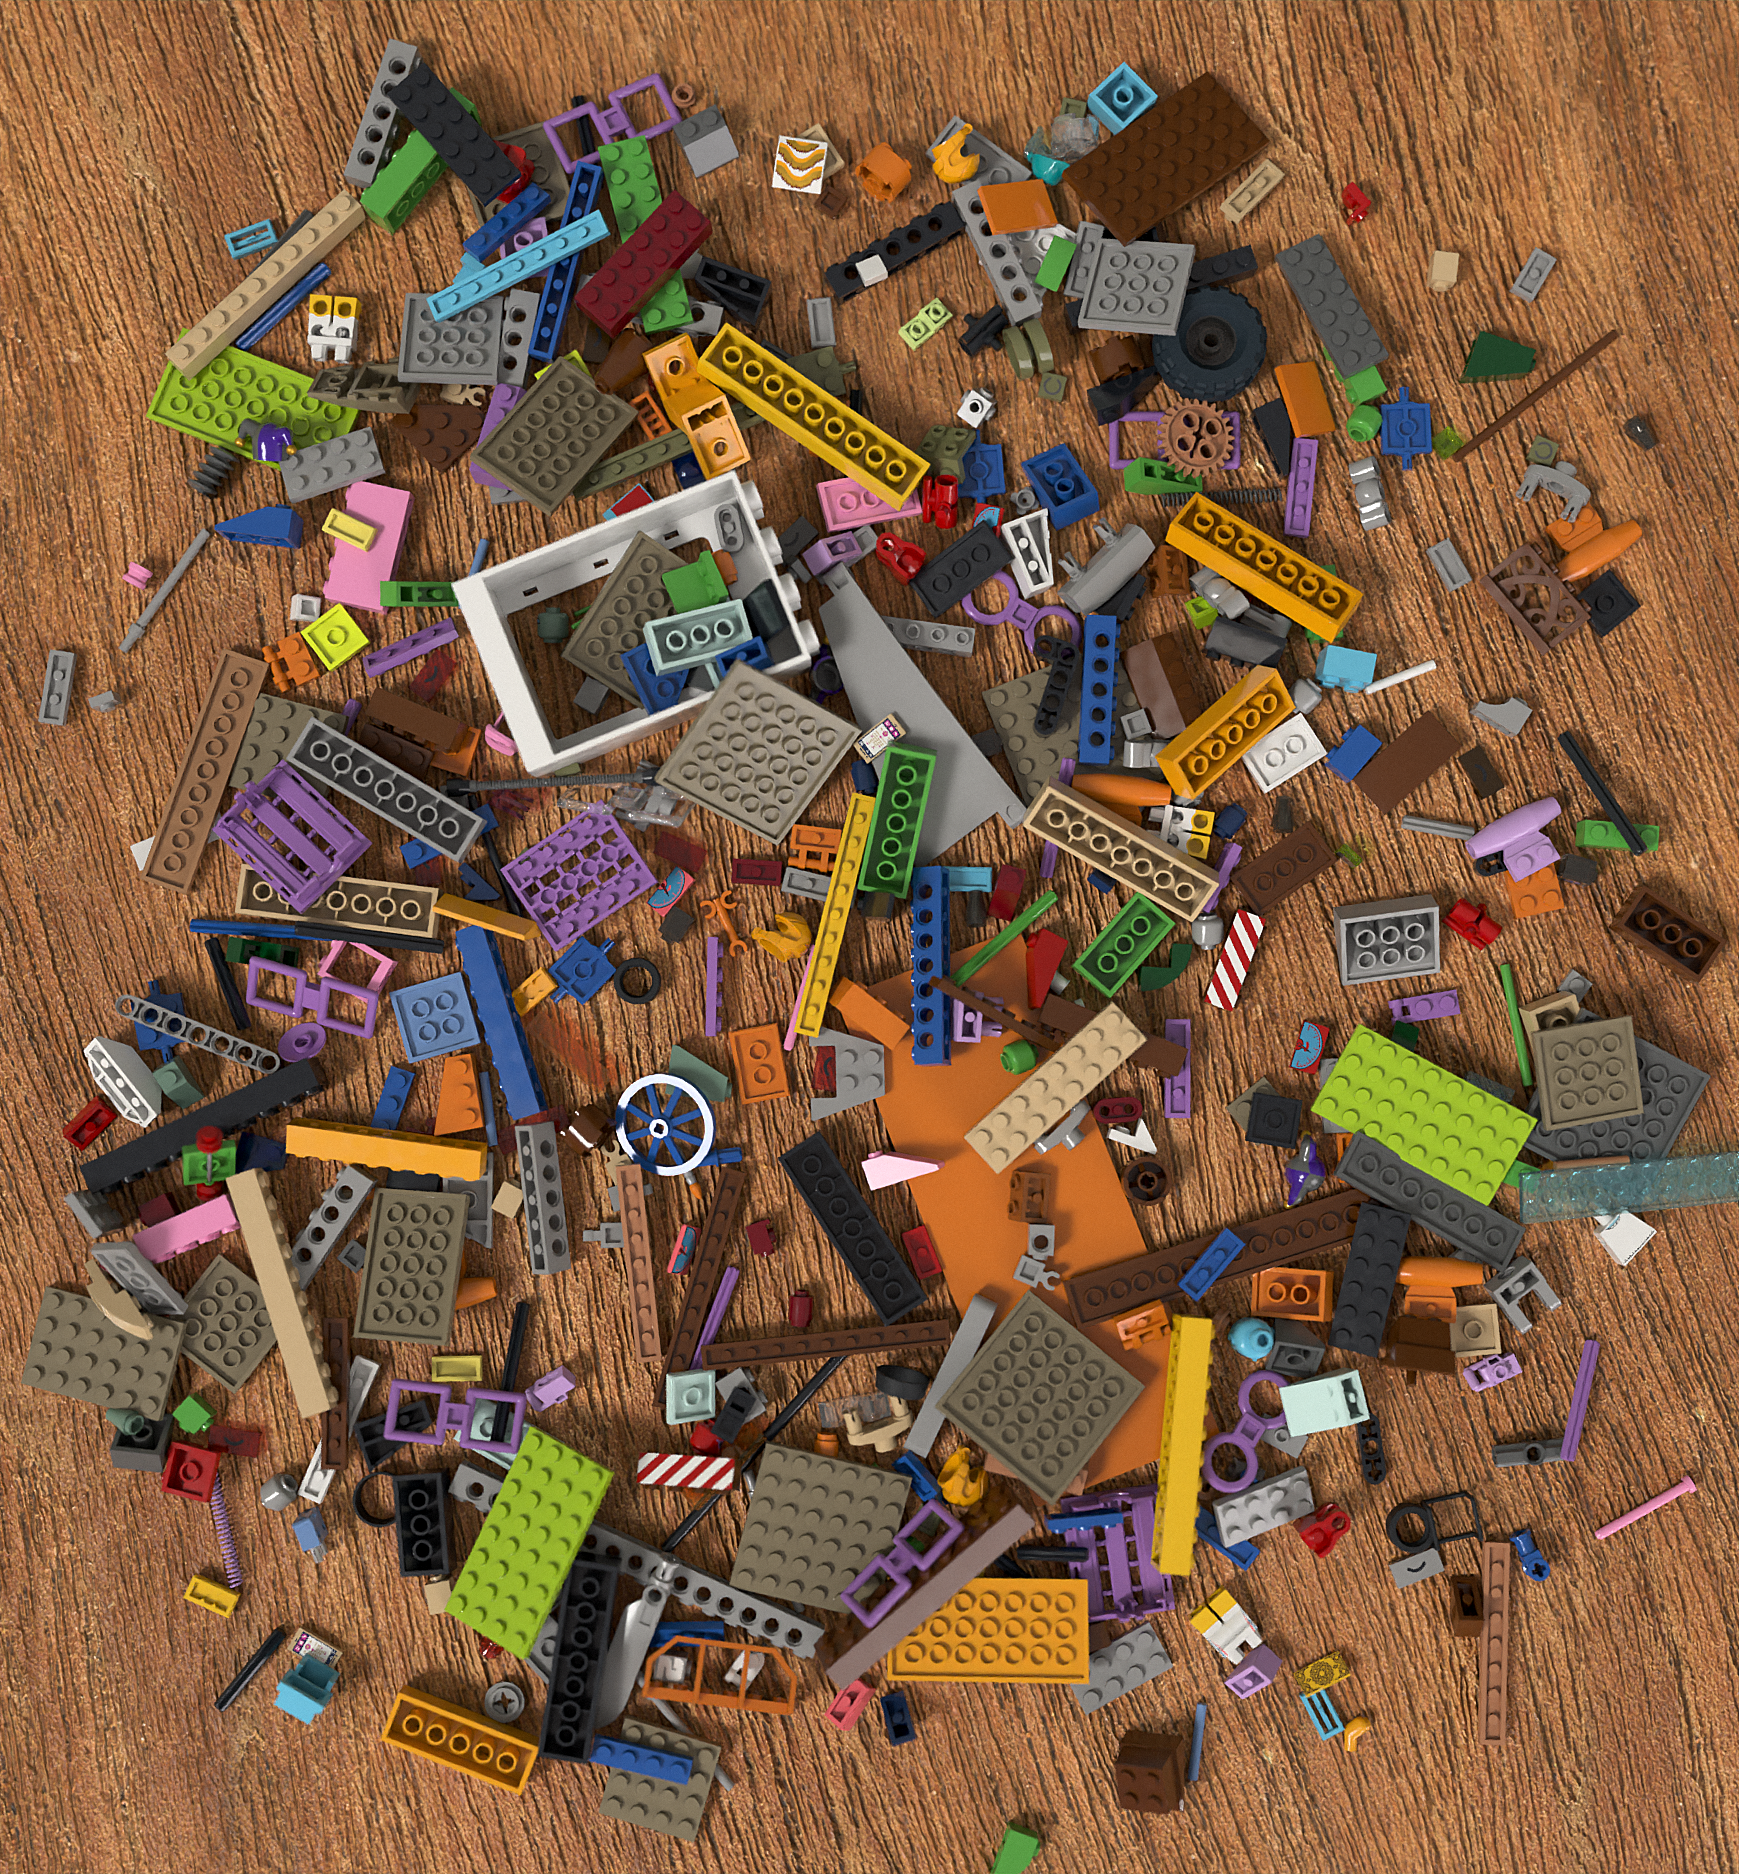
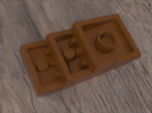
[1352,710,1461,815]

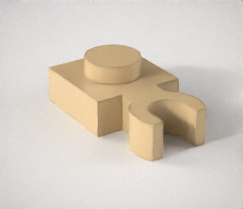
[440,384,487,408]
[601,1139,633,1186]

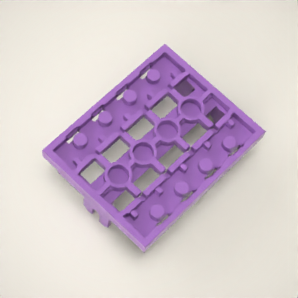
[212,759,372,915]
[500,799,658,952]
[1059,1483,1175,1623]

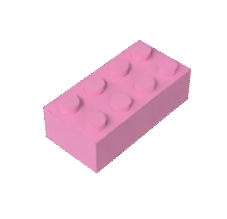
[132,1194,241,1264]

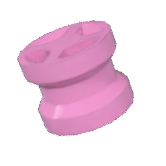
[122,561,153,590]

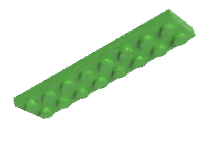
[598,135,694,335]

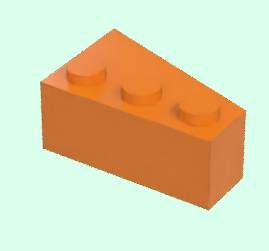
[827,975,910,1050]
[434,1053,486,1136]

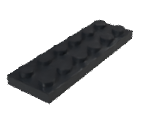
[387,63,522,207]
[1328,1201,1412,1358]

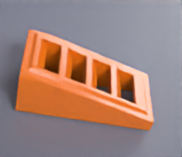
[628,390,673,441]

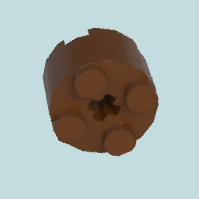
[1088,335,1145,385]
[559,1103,617,1160]
[1120,1155,1173,1206]

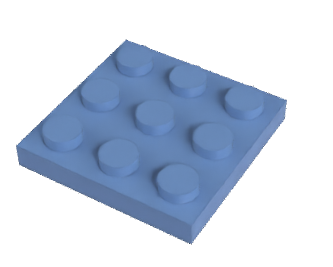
[389,972,482,1064]

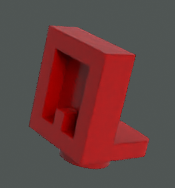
[1341,181,1371,226]

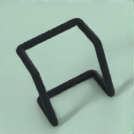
[1420,1491,1484,1551]

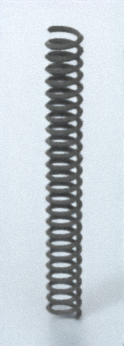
[1160,488,1282,508]

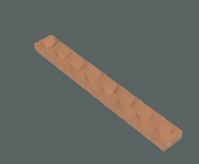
[615,1163,662,1363]
[1478,1540,1510,1745]

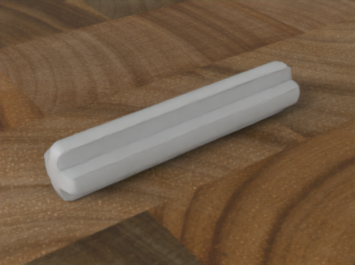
[1401,815,1475,840]

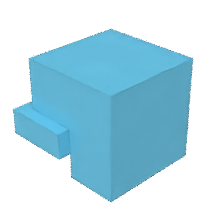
[274,1653,340,1725]

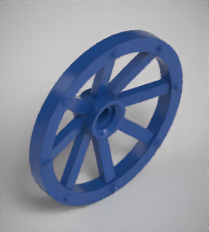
[615,1072,716,1176]

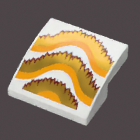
[772,135,828,194]

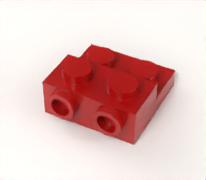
[161,1439,221,1503]

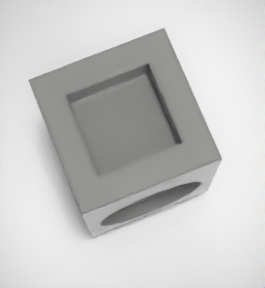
[573,676,611,717]
[1027,1223,1055,1260]

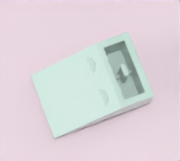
[1279,1367,1370,1437]

